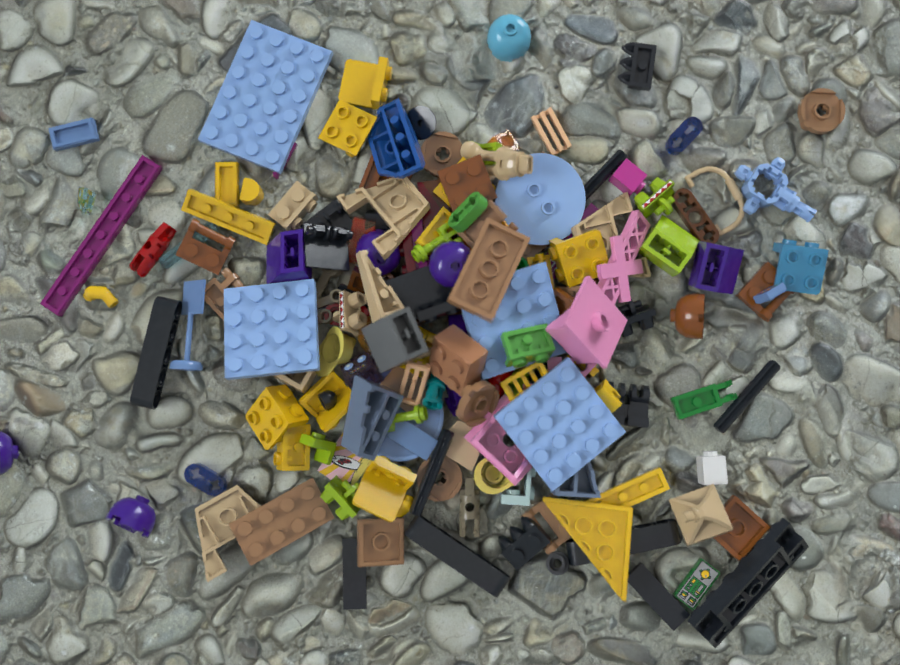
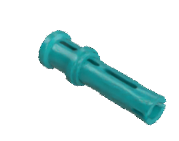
[422,373,446,410]

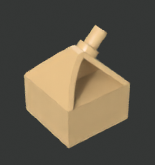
[669,484,733,547]

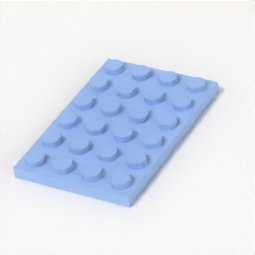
[198,20,333,174]

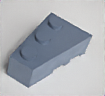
[341,375,404,461]
[550,461,601,498]

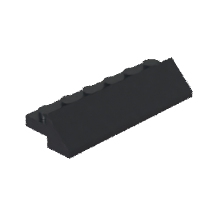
[687,518,809,649]

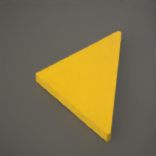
[542,496,633,601]

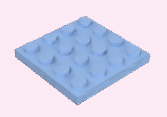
[461,262,566,380]
[224,279,320,380]
[493,357,626,492]

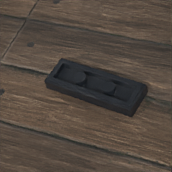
[342,537,367,610]
[628,562,690,631]

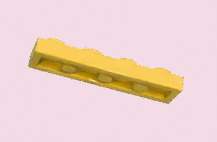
[181,188,276,245]
[583,467,670,507]

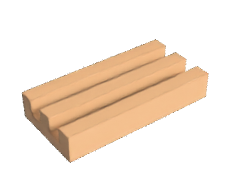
[531,107,572,156]
[399,359,431,406]

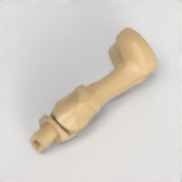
[460,141,533,181]

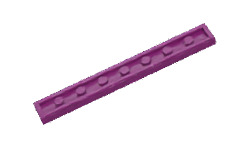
[40,155,163,317]

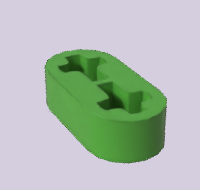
[448,192,488,233]

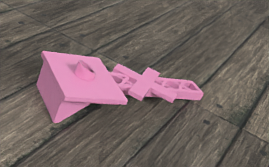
[545,210,651,369]
[464,357,598,486]

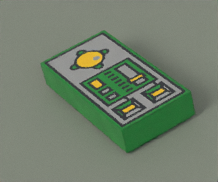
[673,558,720,610]

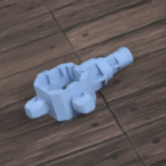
[734,157,817,222]

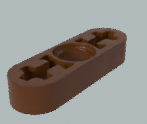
[672,188,719,244]

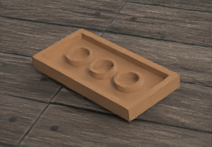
[447,217,530,323]
[229,477,334,566]

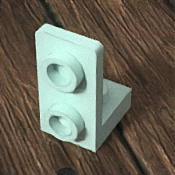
[500,467,536,506]

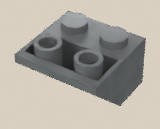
[361,306,429,373]

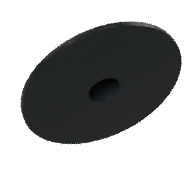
[407,106,436,140]

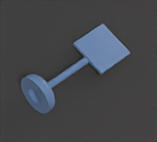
[170,279,206,371]

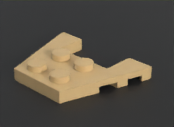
[336,177,430,260]
[571,192,651,279]
[195,485,261,582]

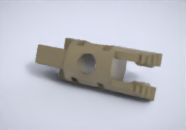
[459,477,480,537]

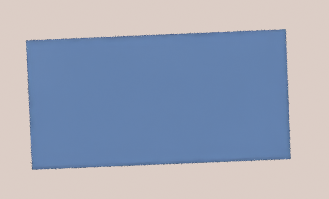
[48,118,100,152]
[387,421,438,461]

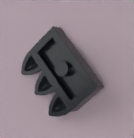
[617,42,657,91]
[498,516,551,570]

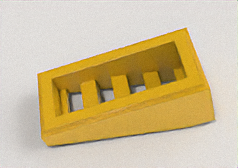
[500,362,548,402]

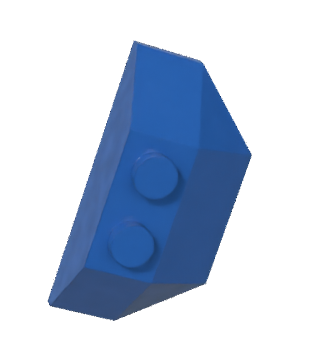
[368,98,426,179]

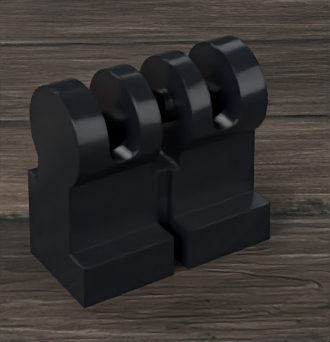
[608,381,650,428]

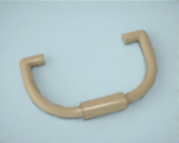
[685,166,745,237]

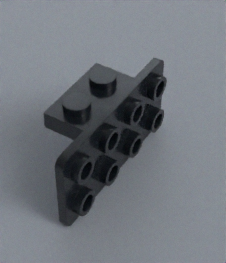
[385,264,460,323]

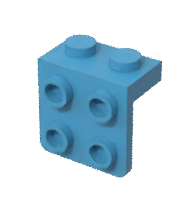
[772,239,829,295]

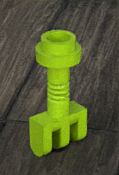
[411,222,463,263]
[388,405,428,432]

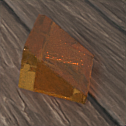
[488,130,520,151]

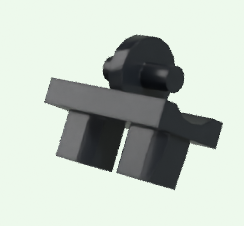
[618,299,656,337]

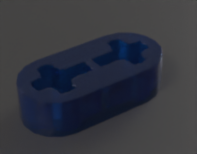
[665,117,703,155]
[184,463,227,496]

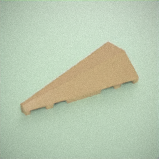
[356,250,432,368]

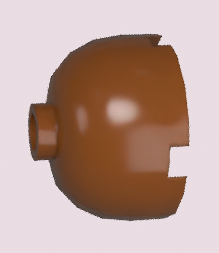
[670,293,705,339]

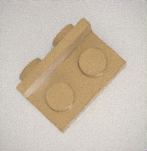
[268,181,319,231]

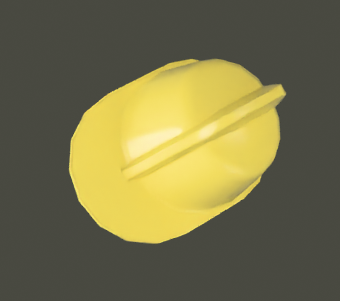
[315,326,356,377]
[474,458,524,494]

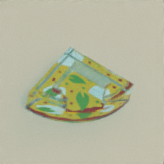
[77,186,96,215]

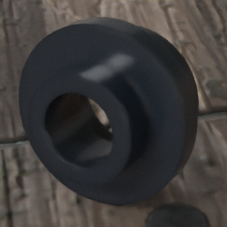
[546,551,570,575]

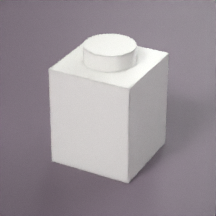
[696,451,728,485]

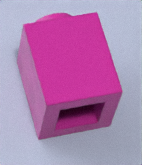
[608,158,647,197]

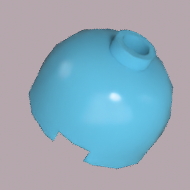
[487,14,531,62]

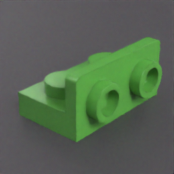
[500,323,556,368]

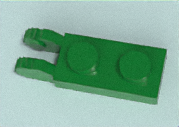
[670,380,738,420]

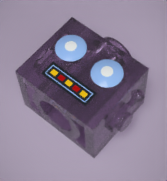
[340,350,384,390]

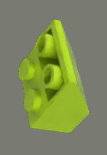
[638,214,699,277]

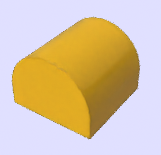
[239,178,264,206]

